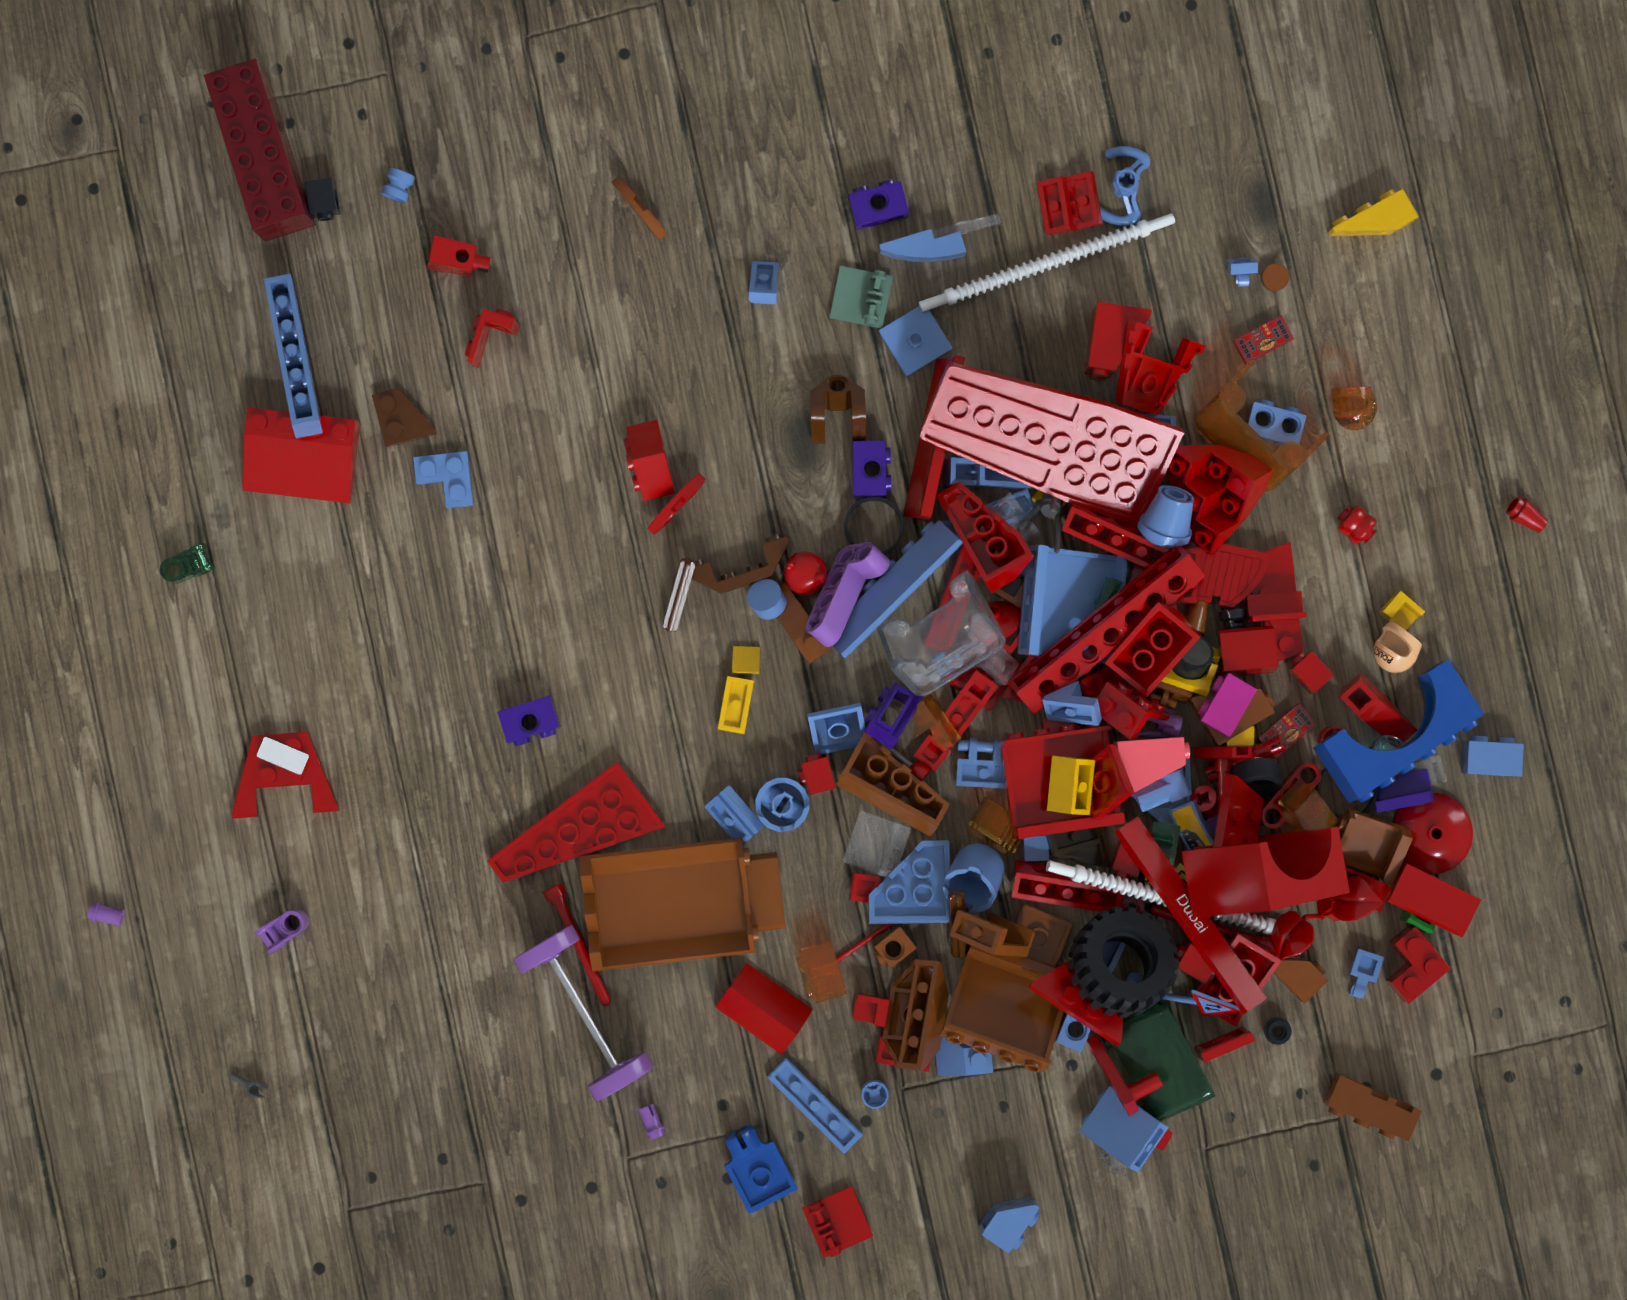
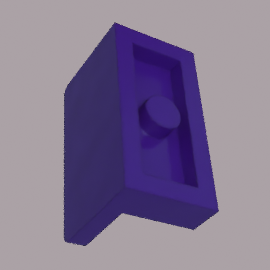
[1375,768,1435,813]

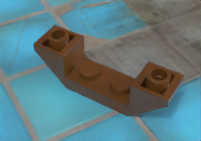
[692,534,789,594]

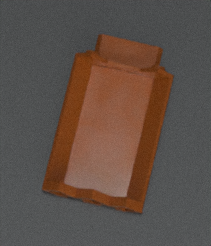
[580,837,786,971]

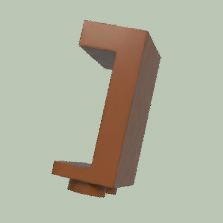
[1336,808,1413,886]
[949,910,1035,957]

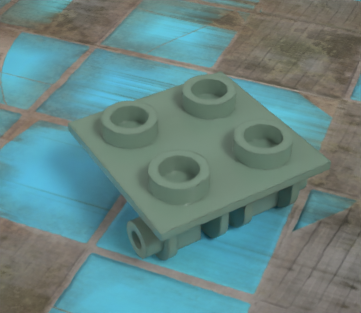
[830,266,893,329]

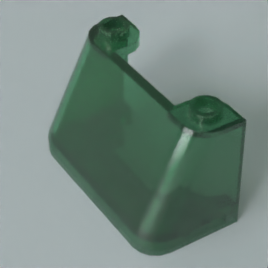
[1100,999,1215,1121]

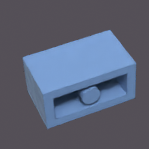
[1462,736,1524,777]

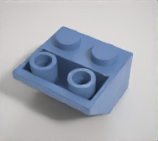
[978,1197,1040,1254]

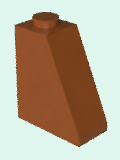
[1188,689,1275,746]

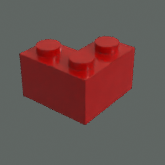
[623,419,675,501]
[1386,925,1451,1004]

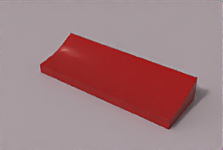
[903,355,965,522]

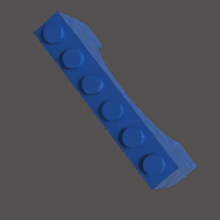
[1313,659,1484,803]

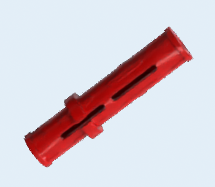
[1203,735,1286,784]

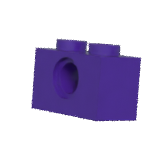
[848,179,909,230]
[852,441,891,498]
[497,696,561,747]

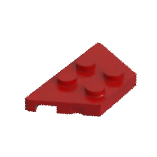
[1213,773,1264,847]
[1028,960,1123,1046]

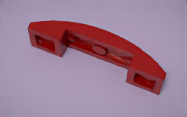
[913,669,999,771]

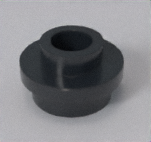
[1264,1017,1292,1045]

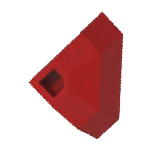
[1166,445,1273,555]

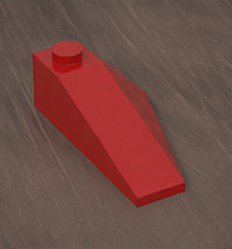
[936,482,1034,593]

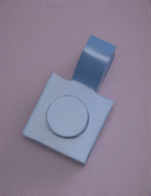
[1348,948,1384,999]

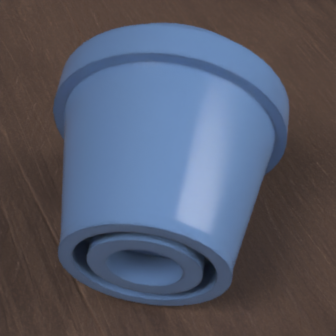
[1137,485,1194,548]

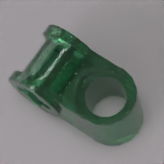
[159,543,216,584]

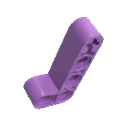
[805,542,890,647]

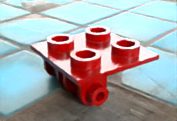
[802,1186,874,1258]

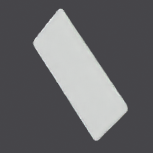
[257,737,309,775]

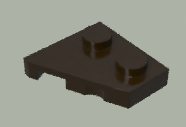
[1046,827,1110,868]

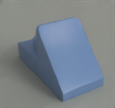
[749,261,779,304]
[1042,682,1102,726]

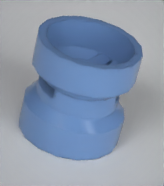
[381,168,415,203]
[861,1079,889,1109]

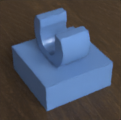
[1226,257,1258,287]

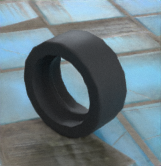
[1229,758,1283,799]

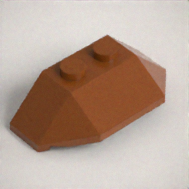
[882,959,949,1071]

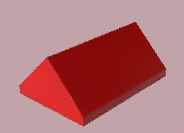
[1105,601,1201,697]
[1388,862,1481,938]
[1192,932,1282,1027]
[715,963,813,1055]

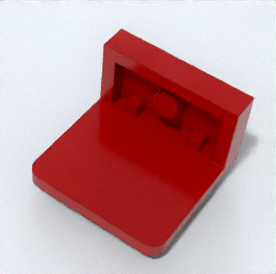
[465,308,520,368]
[1097,682,1170,740]

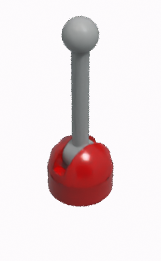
[873,738,931,781]

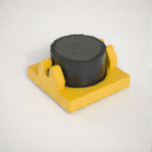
[1161,637,1220,697]

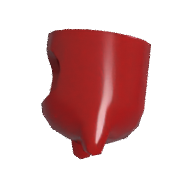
[783,551,828,596]

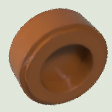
[1261,263,1289,292]

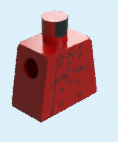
[427,235,491,277]

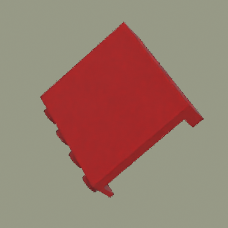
[999,720,1125,839]

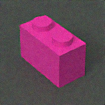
[1198,673,1257,737]

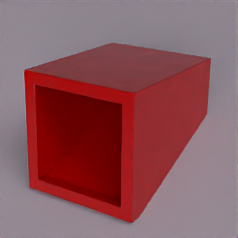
[1083,302,1152,381]

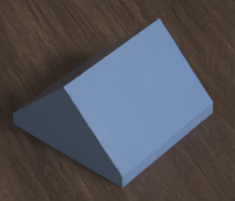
[807,703,866,754]

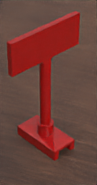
[1193,746,1252,850]

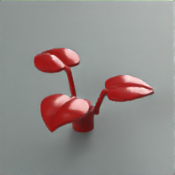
[1272,876,1383,960]

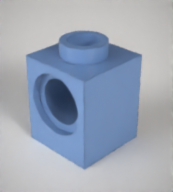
[1055,1013,1091,1052]

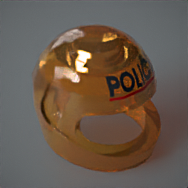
[1330,387,1377,430]

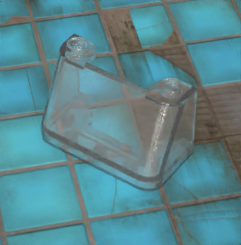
[877,571,1006,696]

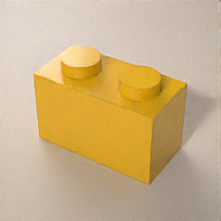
[1047,756,1095,815]

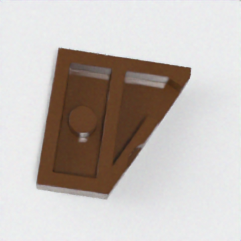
[372,388,437,448]

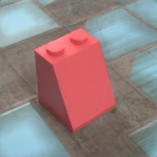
[1112,737,1190,792]

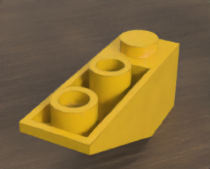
[1328,189,1419,236]

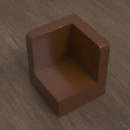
[993,577,1024,608]

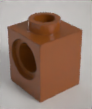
[873,925,917,968]

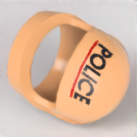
[1373,621,1422,673]

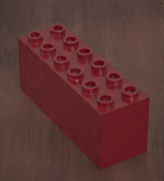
[203,58,316,242]

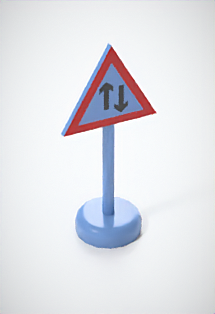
[1126,972,1241,1016]

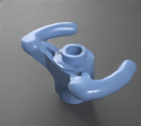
[1100,146,1150,226]

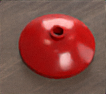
[1392,793,1473,874]

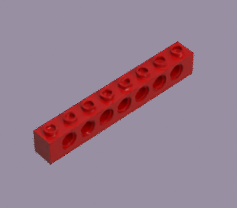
[1007,546,1205,714]

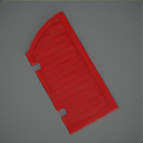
[1130,540,1272,609]

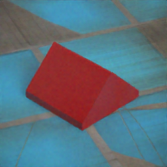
[1218,626,1279,677]

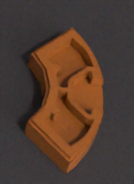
[611,177,667,241]

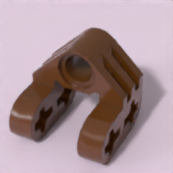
[810,375,866,444]

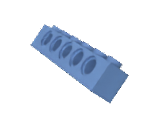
[264,274,323,438]

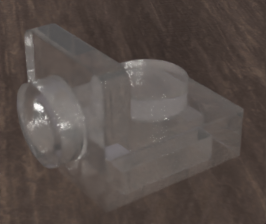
[970,643,1019,685]

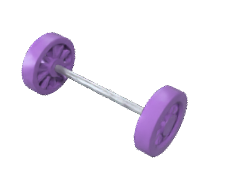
[513,925,654,1101]

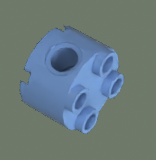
[755,778,809,832]

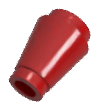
[1506,496,1548,533]

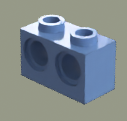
[1242,399,1307,450]

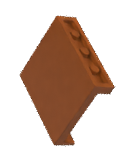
[940,945,1063,1072]

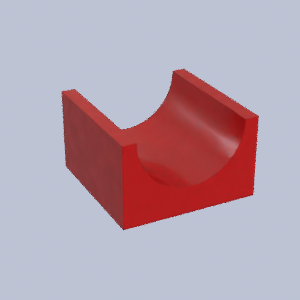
[1182,827,1350,917]

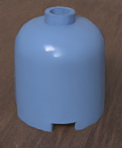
[943,843,1005,913]

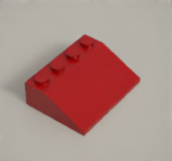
[242,407,361,504]

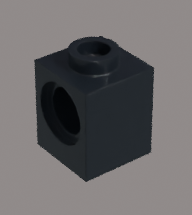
[305,178,341,221]

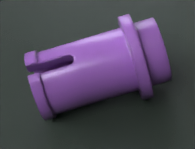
[88,901,125,927]
[638,1104,666,1141]

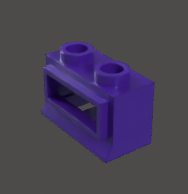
[864,682,924,749]

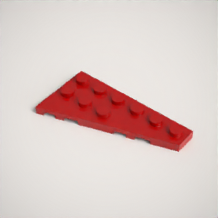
[487,762,667,883]

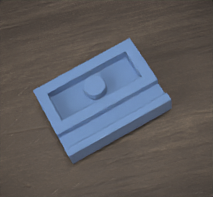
[704,785,765,845]

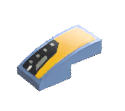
[1168,799,1215,850]

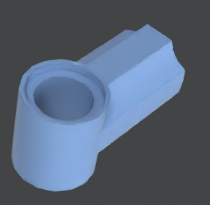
[1134,769,1192,812]

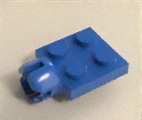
[724,1125,798,1214]

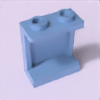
[1079,1086,1169,1173]

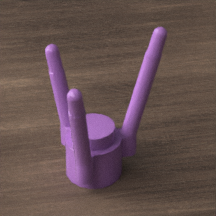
[1138,697,1183,738]

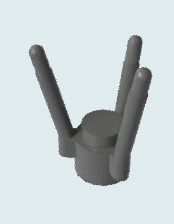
[1017,493,1063,553]

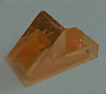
[913,694,961,751]

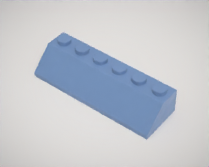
[833,520,963,658]

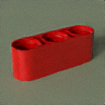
[1260,763,1321,829]

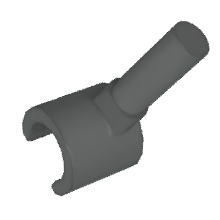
[230,1073,268,1098]

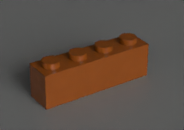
[835,732,950,837]

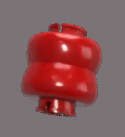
[1337,505,1377,545]

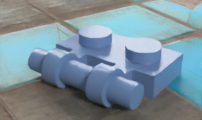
[956,738,1006,789]

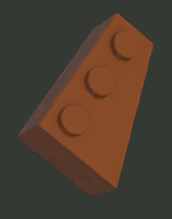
[1323,1073,1422,1142]

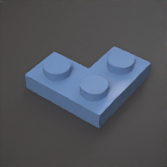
[413,451,474,509]

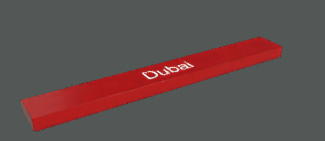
[1115,817,1267,1015]

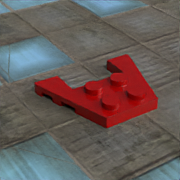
[1115,319,1206,415]
[232,732,339,819]

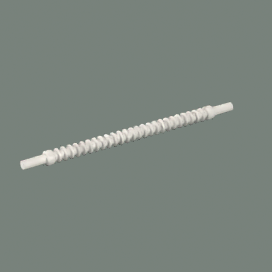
[919,213,1175,312]
[1046,860,1276,935]

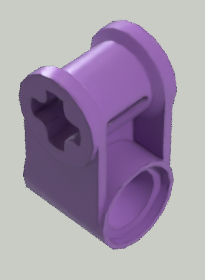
[254,909,309,955]

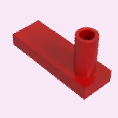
[1087,1035,1163,1116]

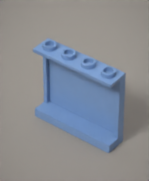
[1018,545,1129,664]

